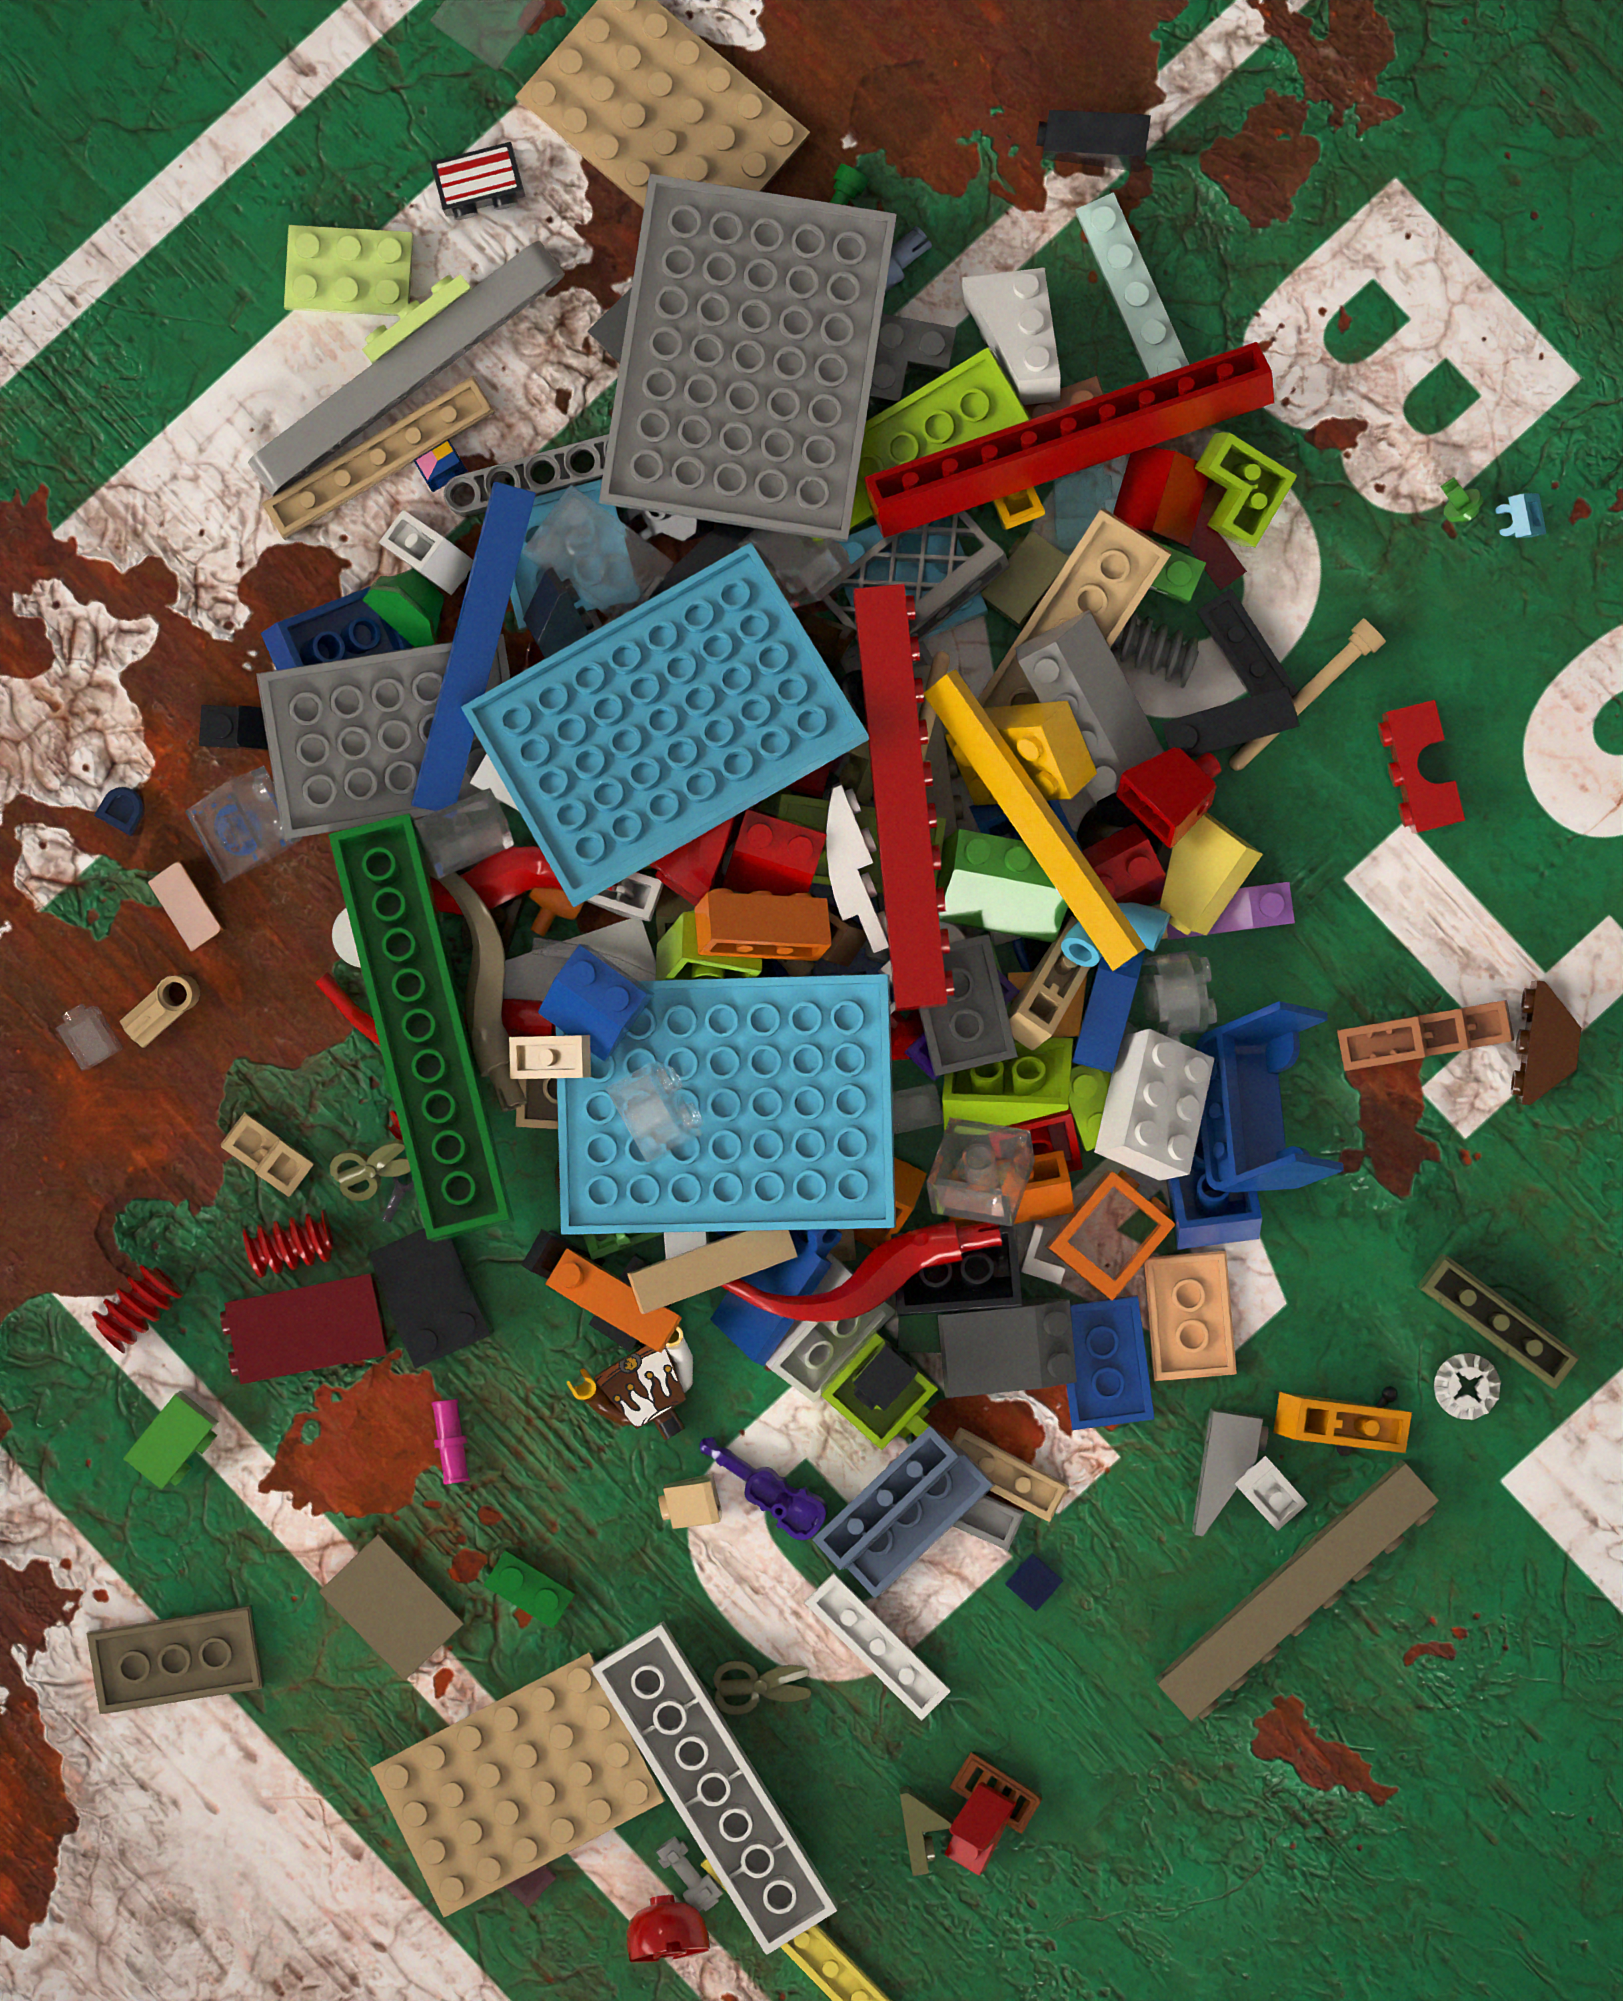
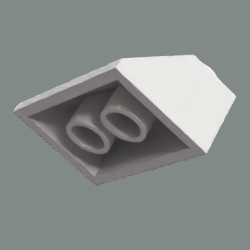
[766,1252,896,1403]

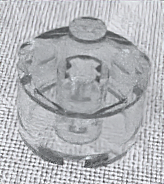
[1140,950,1217,1037]

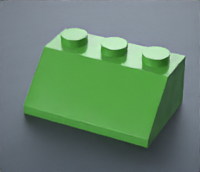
[938,829,1068,943]

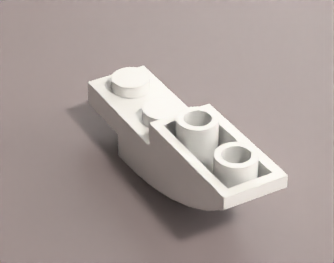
[826,782,889,953]

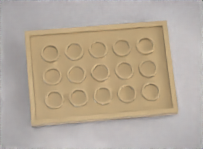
[515,0,810,209]
[370,1652,666,1917]

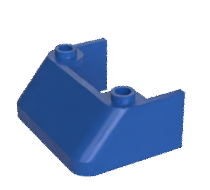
[1195,1001,1344,1193]

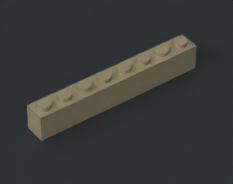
[1155,1460,1439,1721]

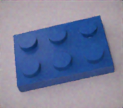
[1066,1295,1155,1430]

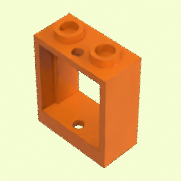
[1045,1169,1176,1301]

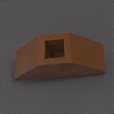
[1511,981,1582,1105]

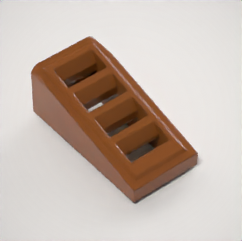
[950,1751,1043,1834]

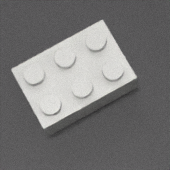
[1094,1029,1215,1181]

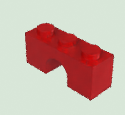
[1378,700,1465,834]

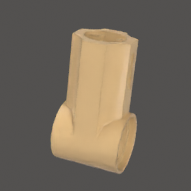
[119,974,200,1048]

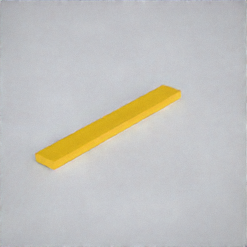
[924,669,1147,971]

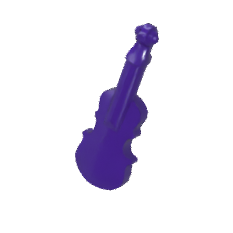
[699,1437,828,1541]

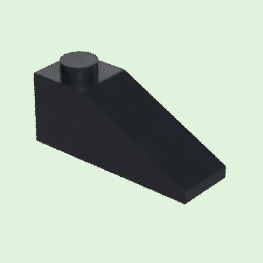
[1162,686,1300,759]

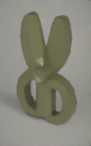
[330,1140,411,1201]
[713,1660,811,1715]

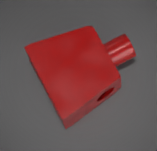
[1116,747,1221,849]

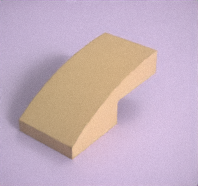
[220,1112,314,1197]

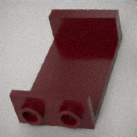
[220,1271,391,1385]

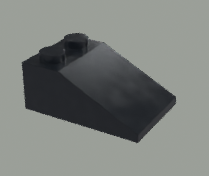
[369,1228,495,1369]

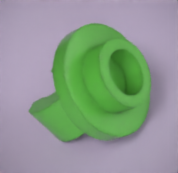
[1440,477,1483,522]

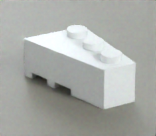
[962,268,1060,405]

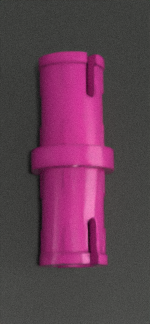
[432,1399,470,1485]

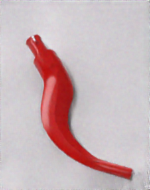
[344,829,618,915]
[315,972,556,1046]
[720,1219,1002,1322]

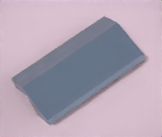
[812,1425,996,1598]

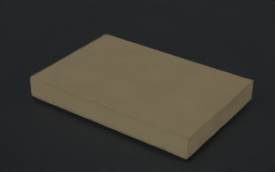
[319,1533,465,1681]

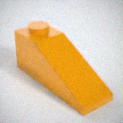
[1273,1392,1412,1453]

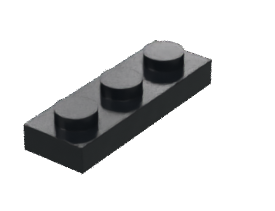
[1195,588,1298,697]

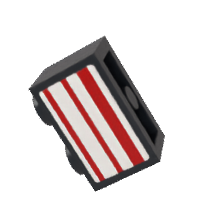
[431,142,526,220]

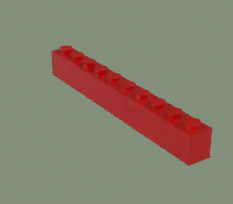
[864,342,1274,538]
[853,584,954,1011]

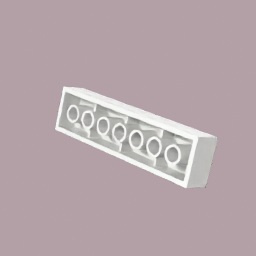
[590,1621,838,1955]

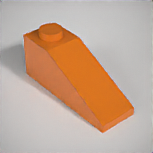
[546,1248,682,1353]

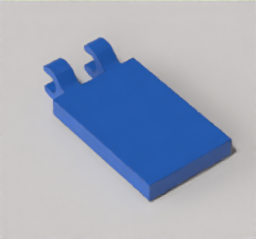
[710,1229,842,1366]

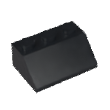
[891,1224,1022,1317]

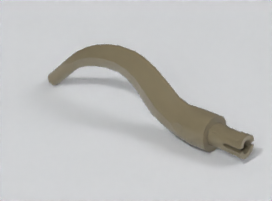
[424,855,527,1112]

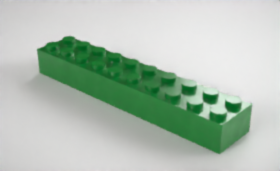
[328,813,514,1242]

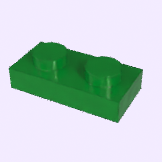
[483,1549,576,1629]

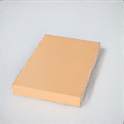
[1143,1250,1237,1381]

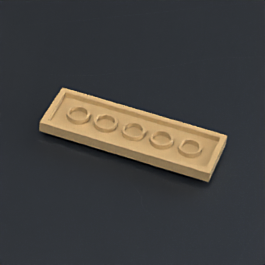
[977,507,1172,708]

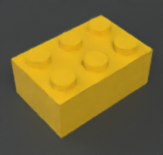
[944,701,1097,806]

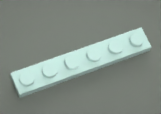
[1075,192,1189,379]

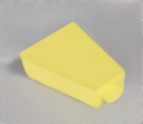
[1160,812,1263,935]

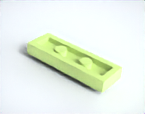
[361,274,471,364]

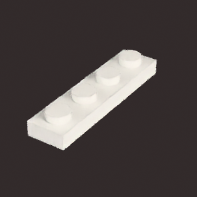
[805,1572,951,1721]

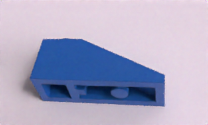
[1072,948,1146,1073]

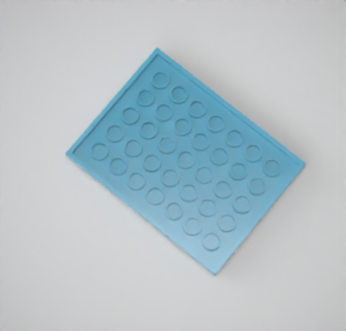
[461,542,869,907]
[556,974,896,1235]

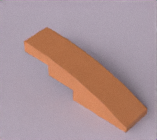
[1337,1000,1514,1071]

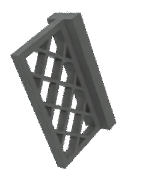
[817,510,1010,642]

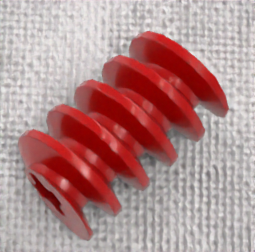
[243,1209,334,1278]
[91,1264,184,1354]

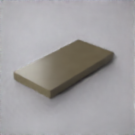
[86,1605,264,1714]

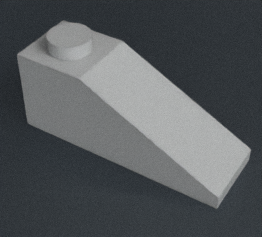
[1192,1408,1268,1536]

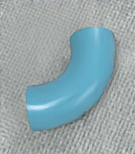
[1061,902,1170,967]

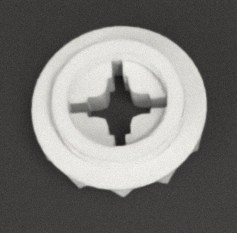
[1434,1353,1501,1420]

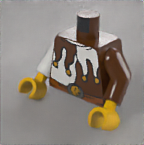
[567,1322,693,1440]

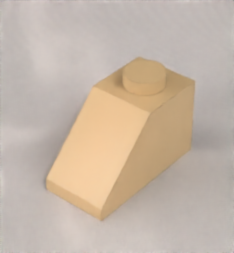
[658,1473,722,1529]

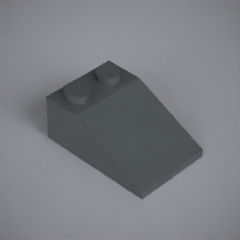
[938,1296,1077,1398]

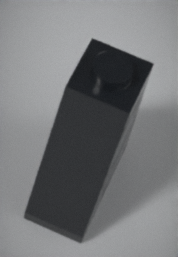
[1036,110,1151,172]

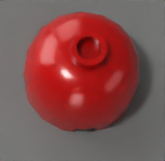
[627,1895,710,1963]

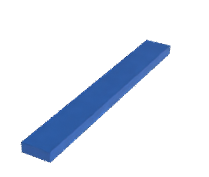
[411,482,536,816]

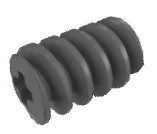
[1110,611,1199,688]

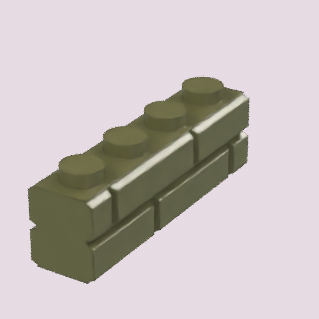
[1417,1254,1580,1389]

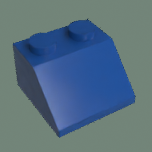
[538,944,655,1062]

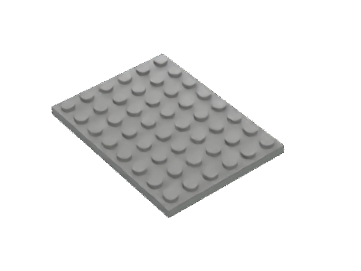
[599,174,897,543]

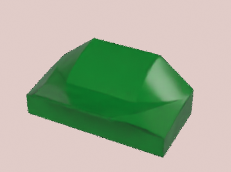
[362,569,444,647]

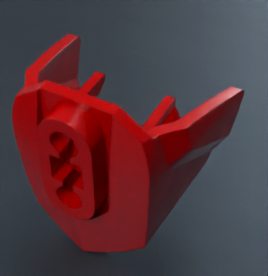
[649,810,746,907]

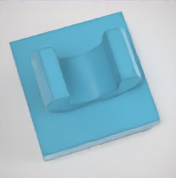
[1495,493,1547,538]

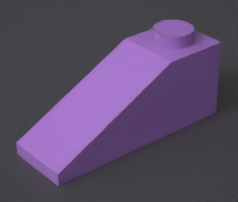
[1164,882,1295,940]

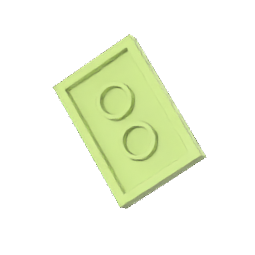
[284,225,414,316]

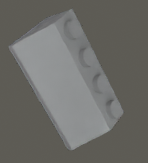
[1015,610,1165,803]

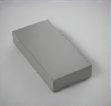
[953,1494,1025,1551]

